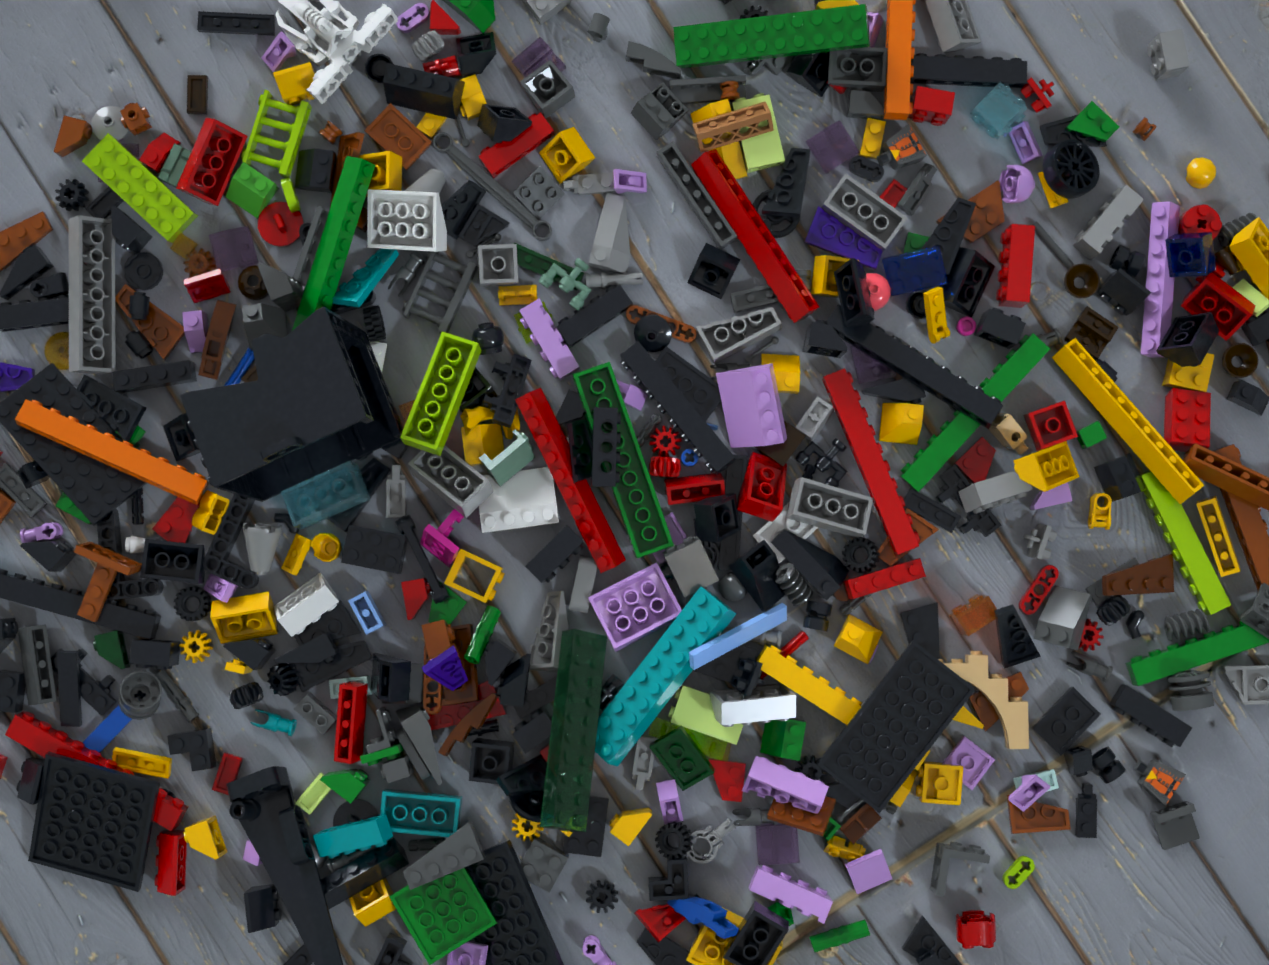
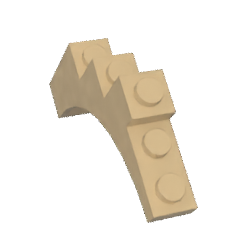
[938,651,1029,749]

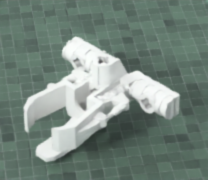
[276,0,398,104]

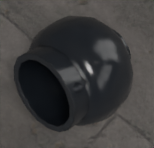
[472,322,504,355]

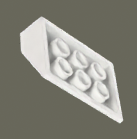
[367,189,447,252]
[479,467,560,533]

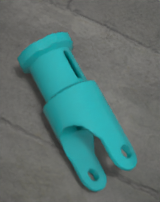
[250,709,297,736]

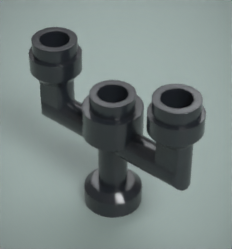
[795,438,848,487]

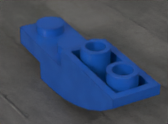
[667,896,739,939]

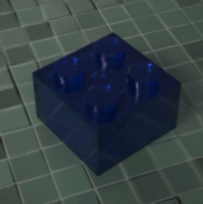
[1165,232,1216,277]

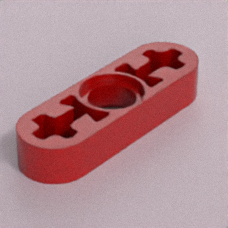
[1019,565,1059,615]

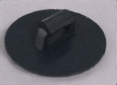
[333,799,379,827]

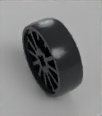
[1043,139,1100,199]

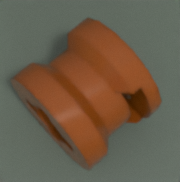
[720,81,740,101]
[1132,117,1157,141]
[318,121,343,145]

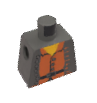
[877,124,927,170]
[1134,760,1186,805]

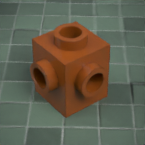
[120,103,152,136]

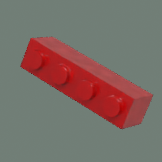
[479,112,555,178]
[843,558,926,599]
[334,681,368,764]

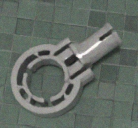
[687,818,736,864]

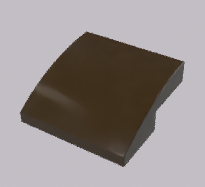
[1064,306,1119,361]
[754,421,806,467]

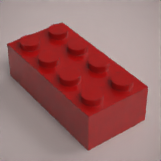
[176,118,248,206]
[996,224,1035,308]

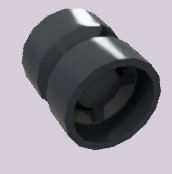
[1109,244,1145,277]
[803,600,832,632]
[1092,747,1126,784]

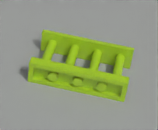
[241,90,312,178]

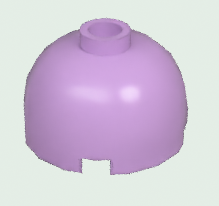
[999,165,1035,203]

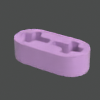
[396,3,430,33]

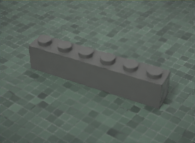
[657,141,737,250]

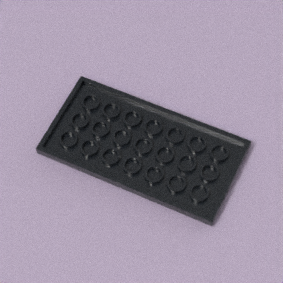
[0,363,147,526]
[817,640,976,813]
[465,840,564,965]

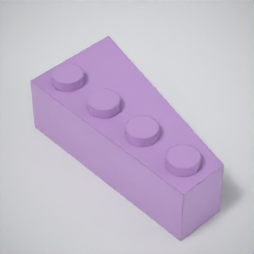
[519,299,580,381]
[742,756,829,814]
[749,865,833,924]

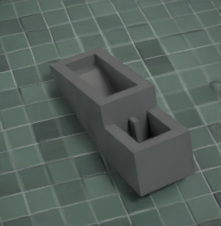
[626,41,681,79]

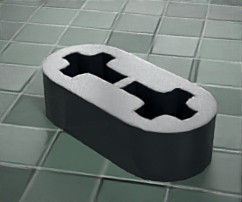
[849,156,884,182]

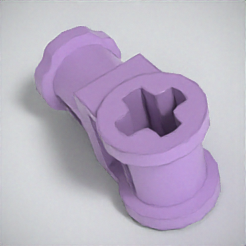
[20,522,63,543]
[582,935,616,965]

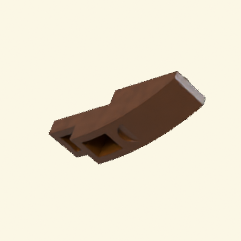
[198,300,237,380]

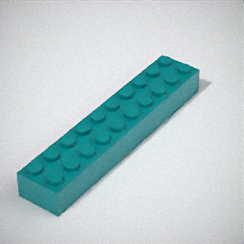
[582,586,737,766]

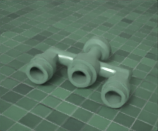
[538,258,592,311]

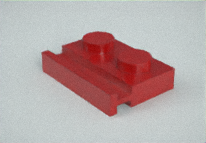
[184,269,231,303]

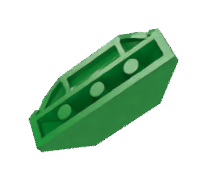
[443,0,495,34]

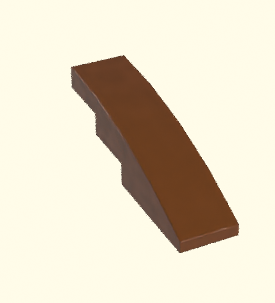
[438,693,499,756]

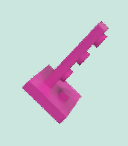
[420,509,464,568]

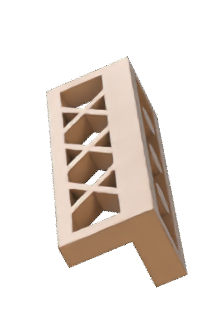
[692,101,774,153]

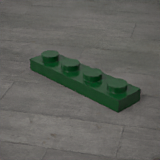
[514,243,584,291]

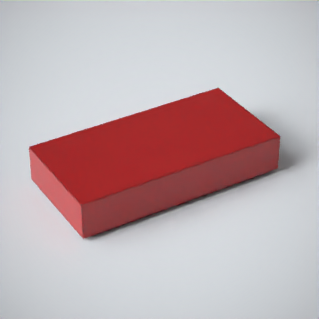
[880,179,907,208]
[212,752,243,795]

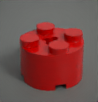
[1178,204,1222,247]
[956,910,996,949]

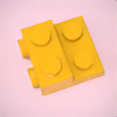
[916,761,963,805]

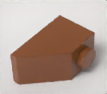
[54,115,92,157]

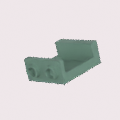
[479,429,535,487]

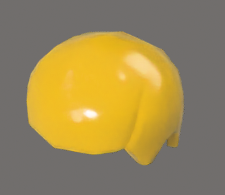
[1186,157,1216,189]
[310,533,342,562]

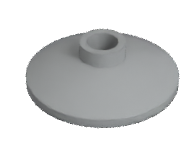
[91,106,129,141]

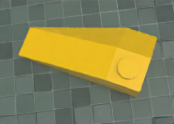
[690,99,747,180]

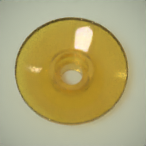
[45,332,69,370]

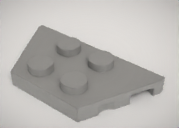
[1222,665,1269,705]

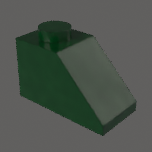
[93,630,130,669]

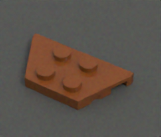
[936,180,1005,243]

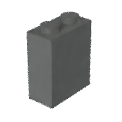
[662,536,719,598]

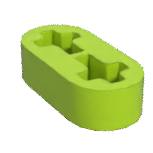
[280,177,301,213]
[1002,856,1035,889]

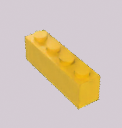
[1196,496,1241,577]

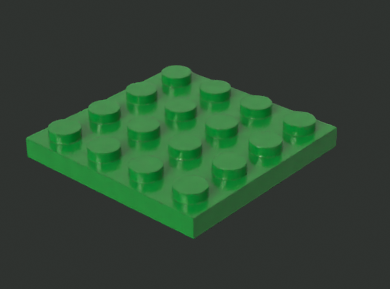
[390,867,497,965]

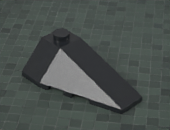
[771,529,849,600]

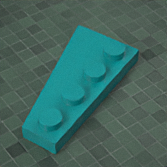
[332,248,399,307]

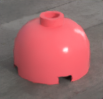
[866,273,891,311]

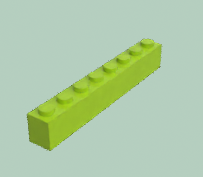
[1140,470,1231,615]

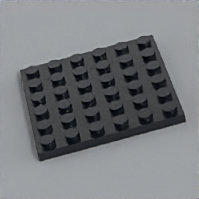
[28,752,160,892]

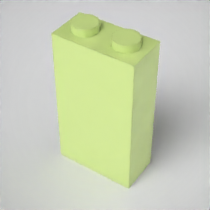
[731,93,785,173]
[668,684,743,745]

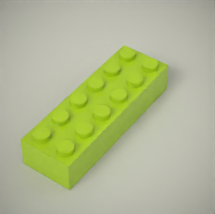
[82,133,198,243]
[400,331,482,456]

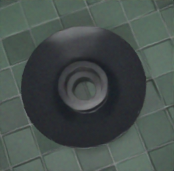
[634,315,672,352]

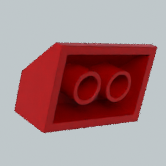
[155,830,187,896]

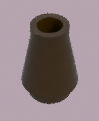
[1214,246,1240,276]

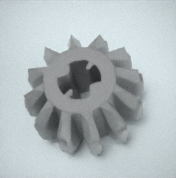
[412,30,445,62]

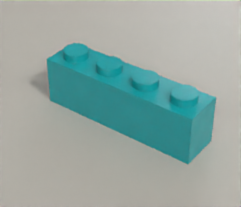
[313,814,393,859]

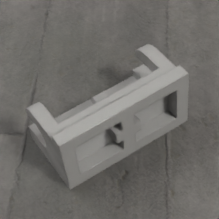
[795,396,834,441]

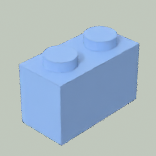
[348,591,386,635]

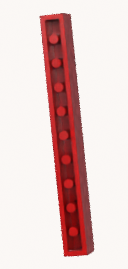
[691,149,819,323]
[822,368,920,556]
[515,387,626,573]
[5,711,188,831]

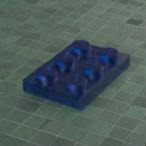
[882,246,948,296]

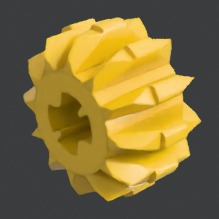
[179,630,213,663]
[512,813,544,842]

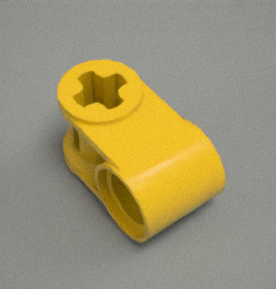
[1088,493,1112,530]

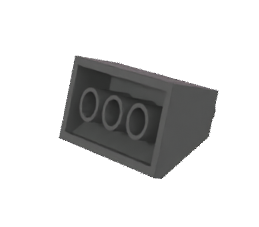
[257,262,305,312]

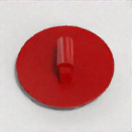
[258,202,304,246]

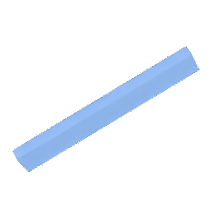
[689,603,787,670]

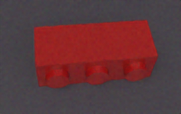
[664,473,725,505]

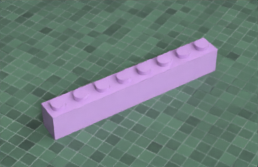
[1141,201,1180,358]

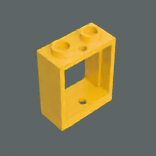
[444,548,505,603]

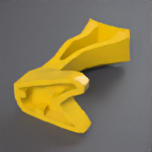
[460,406,520,439]

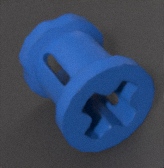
[681,449,698,467]

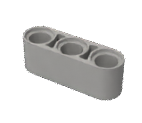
[569,555,598,614]

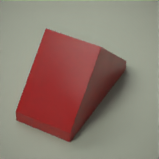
[430,0,461,35]

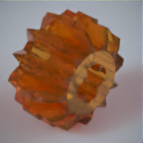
[183,248,217,277]

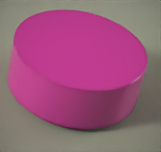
[956,316,976,336]

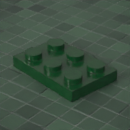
[649,725,715,791]

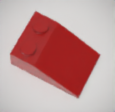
[737,452,787,522]

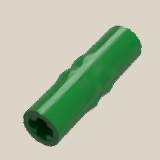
[464,606,501,664]
[809,919,870,953]

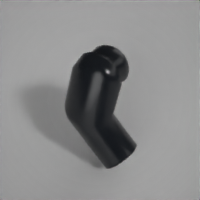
[274,513,300,534]
[1126,610,1144,639]

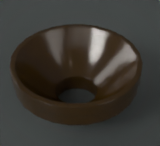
[1064,264,1100,298]
[238,265,269,300]
[1222,343,1259,378]

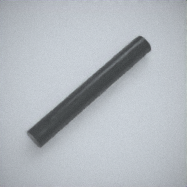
[1033,221,1074,269]

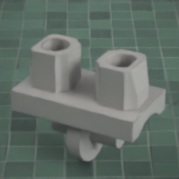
[1024,523,1057,560]

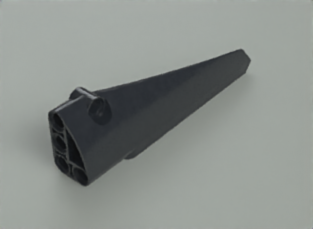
[226,766,343,965]

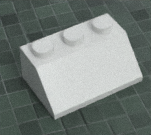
[274,572,339,637]

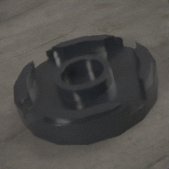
[124,252,163,290]

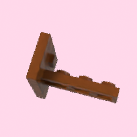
[74,542,142,622]

